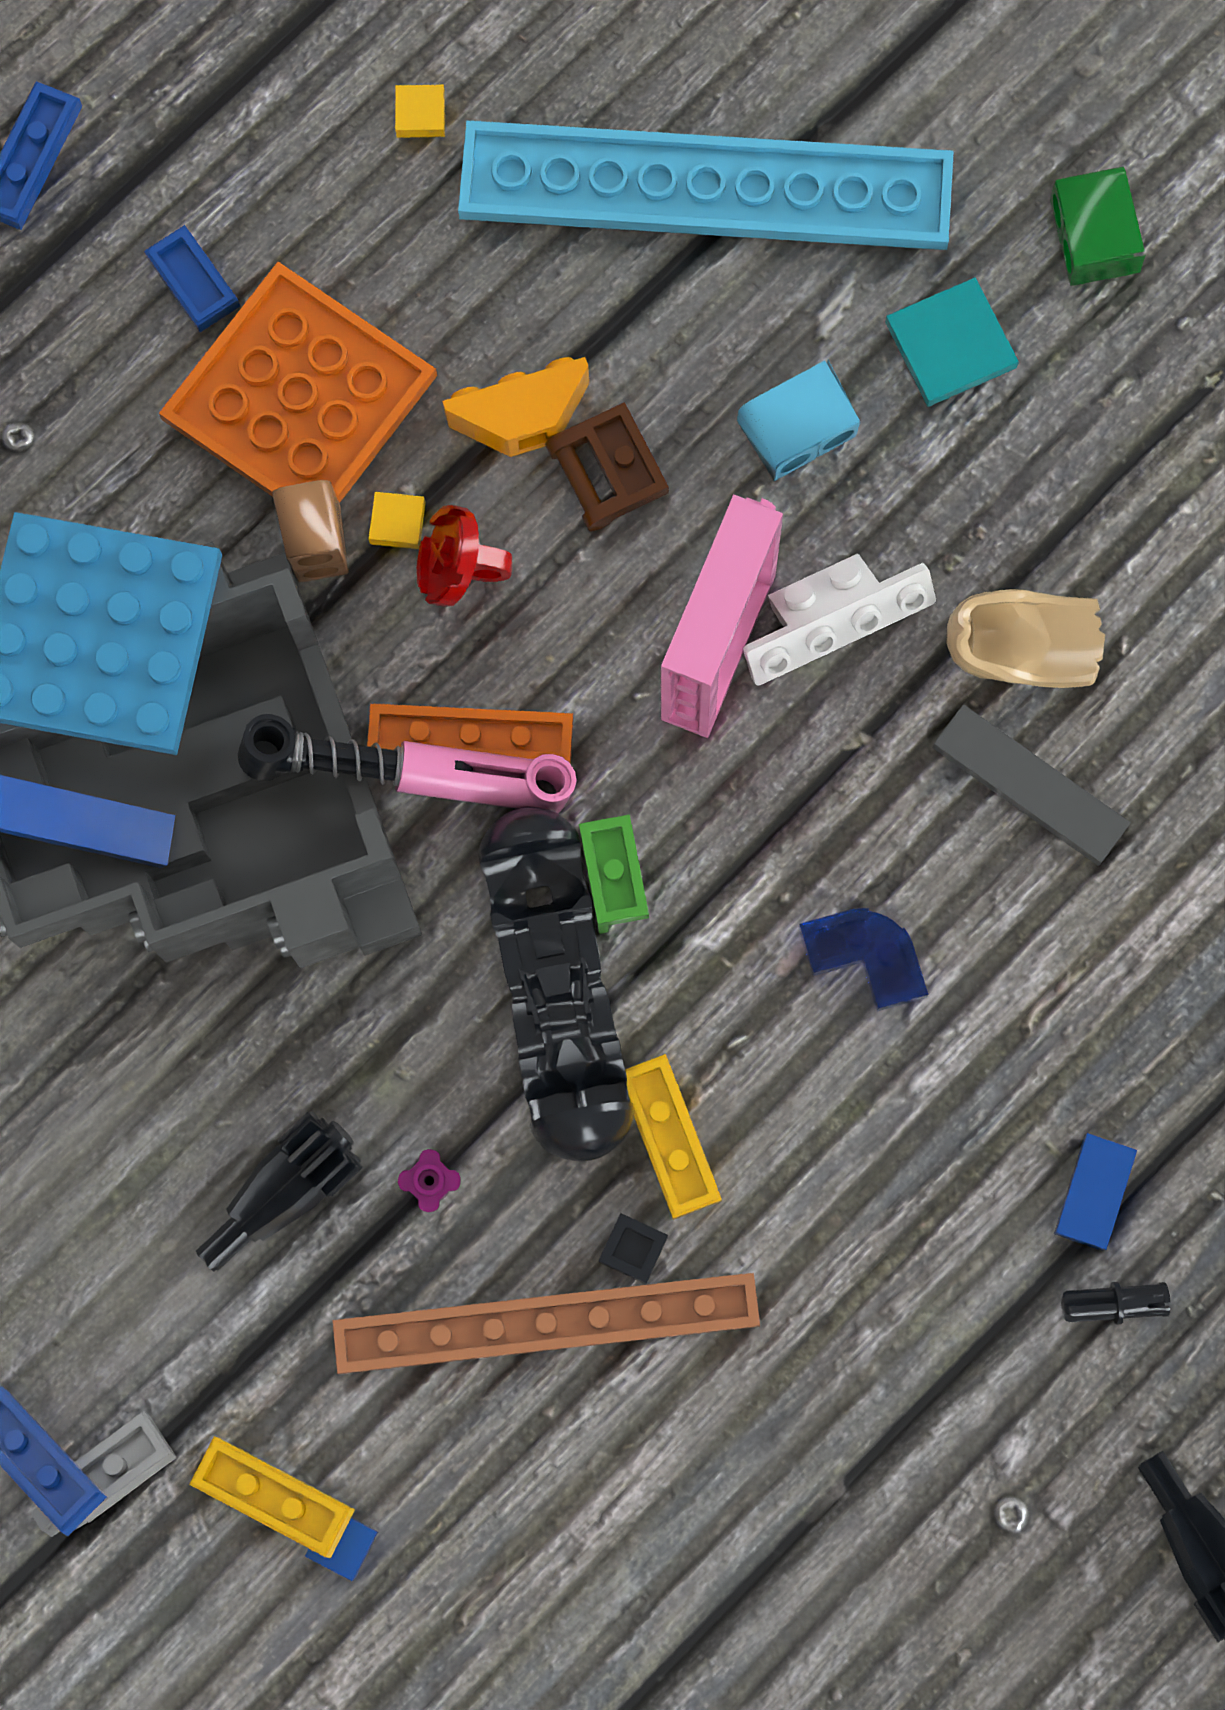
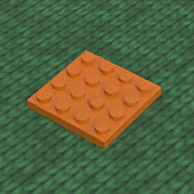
[159,262,437,503]

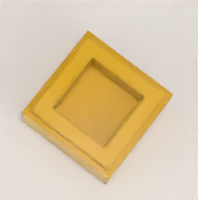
[395,84,445,138]
[369,492,426,549]

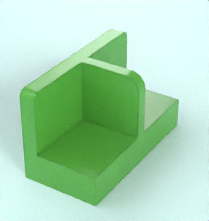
[579,814,649,934]

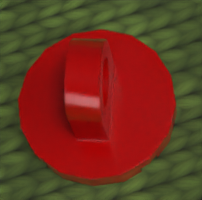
[416,505,513,607]

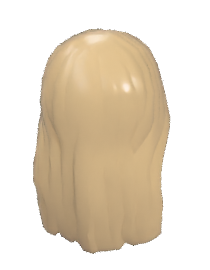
[946,589,1105,688]

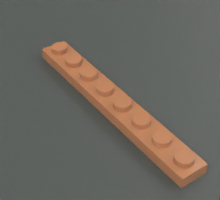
[332,1273,760,1374]

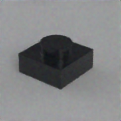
[598,1213,668,1285]

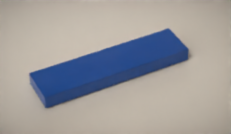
[0,775,176,868]

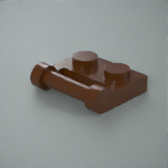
[545,402,669,531]

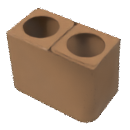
[272,480,349,582]

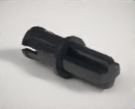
[1061,1282,1171,1325]

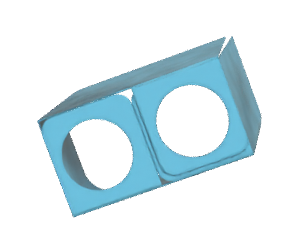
[737,360,860,481]

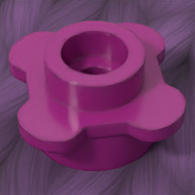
[398,1149,461,1213]

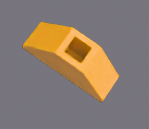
[442,357,590,457]

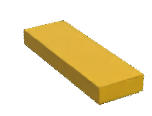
[625,1054,722,1220]
[189,1436,355,1558]

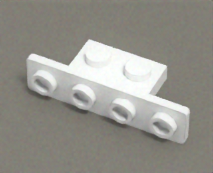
[743,554,936,686]

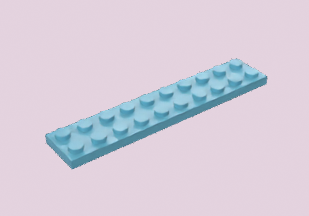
[458,120,954,250]

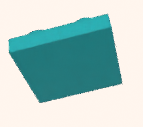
[885,277,1019,407]

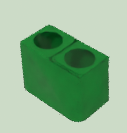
[1050,166,1146,286]

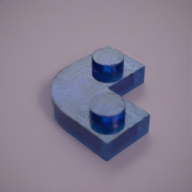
[798,908,929,1012]

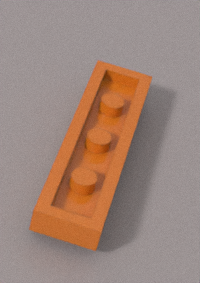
[367,703,574,764]

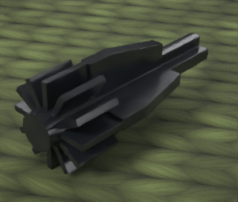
[196,1111,363,1271]
[1138,1451,1225,1642]

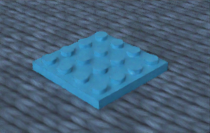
[0,512,222,755]

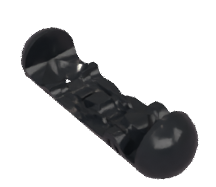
[478,807,634,1162]

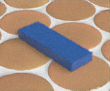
[0,81,83,230]
[0,1386,107,1536]

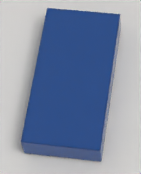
[144,225,240,332]
[1054,1133,1137,1251]

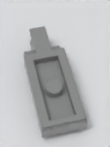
[31,1412,177,1537]

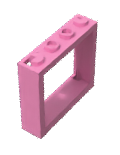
[661,494,783,738]

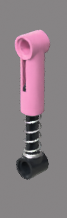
[237,714,577,814]

